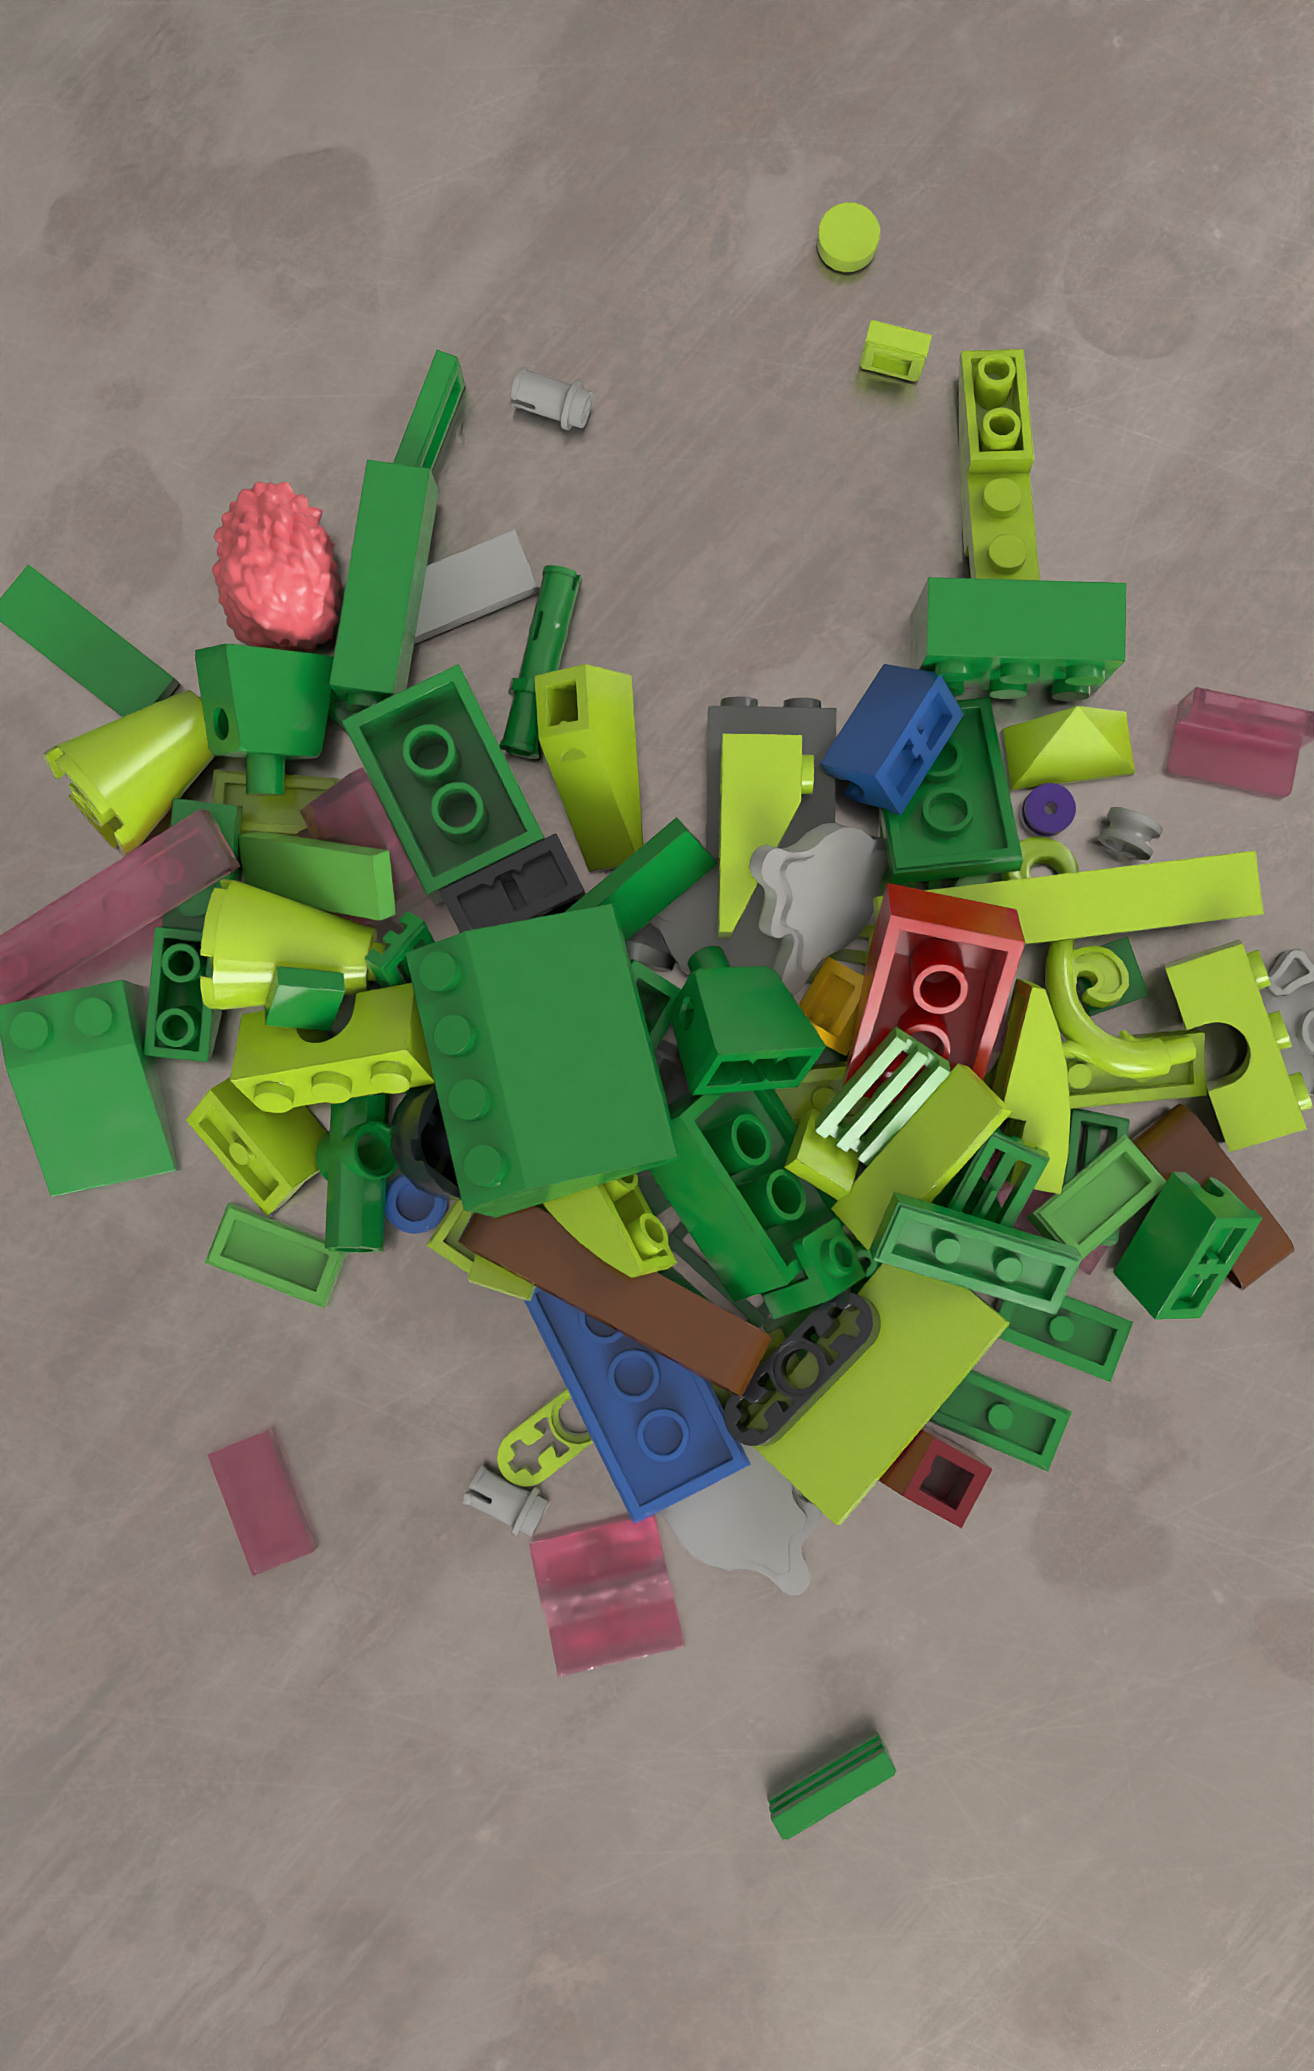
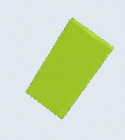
[747,1263,1010,1525]

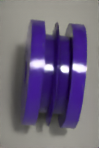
[1021,783,1076,837]

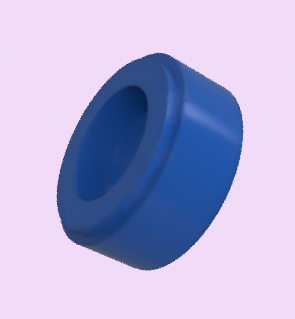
[385,1173,449,1234]

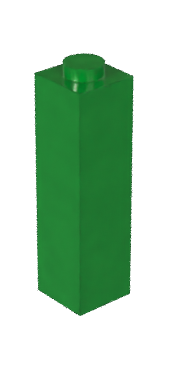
[329,459,439,712]

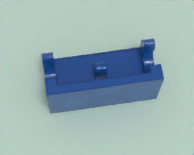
[819,664,964,815]

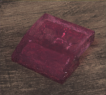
[529,1514,686,1677]

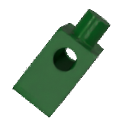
[195,643,334,796]
[670,946,826,1096]

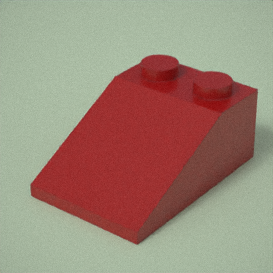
[842,883,1025,1107]

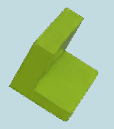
[186,1077,327,1217]

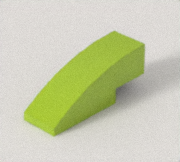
[989,978,1071,1195]

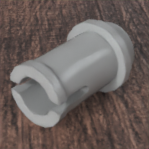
[510,367,593,431]
[462,1465,549,1537]

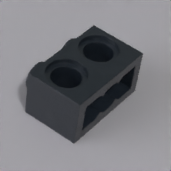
[439,833,586,933]

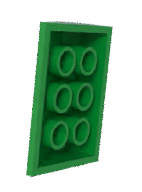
[405,904,681,1218]

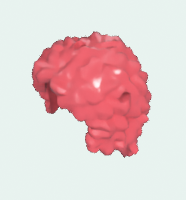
[212,482,343,652]

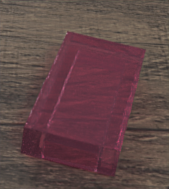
[207,1428,317,1576]

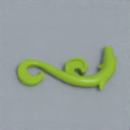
[1001,837,1196,1079]

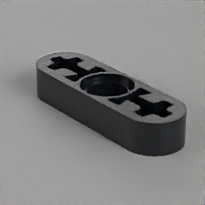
[724,1292,881,1446]

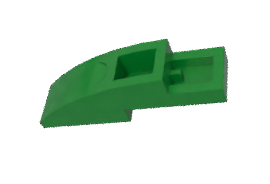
[143,798,243,1062]

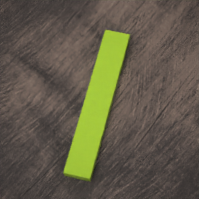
[873,851,1264,945]

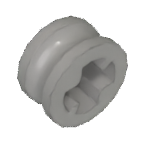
[1097,807,1163,860]

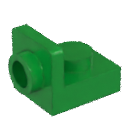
[762,1218,866,1320]

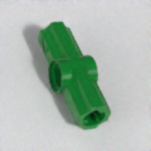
[315,1092,397,1253]

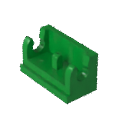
[1113,1172,1263,1320]

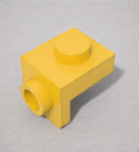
[799,956,864,1056]

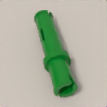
[499,565,582,759]

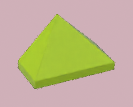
[1000,706,1135,792]

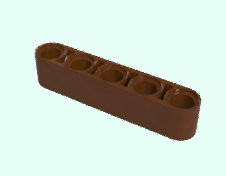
[457,1206,772,1398]

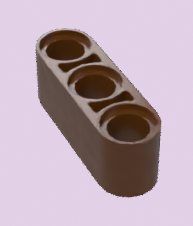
[1131,1104,1295,1291]

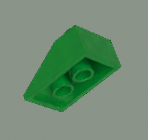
[0,980,179,1197]

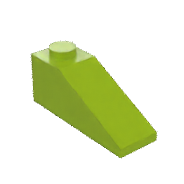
[717,733,814,939]

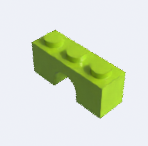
[1165,939,1313,1152]
[230,983,435,1113]

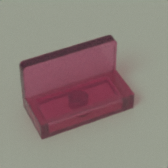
[1166,687,1314,798]

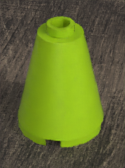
[43,690,216,858]
[200,879,387,1010]

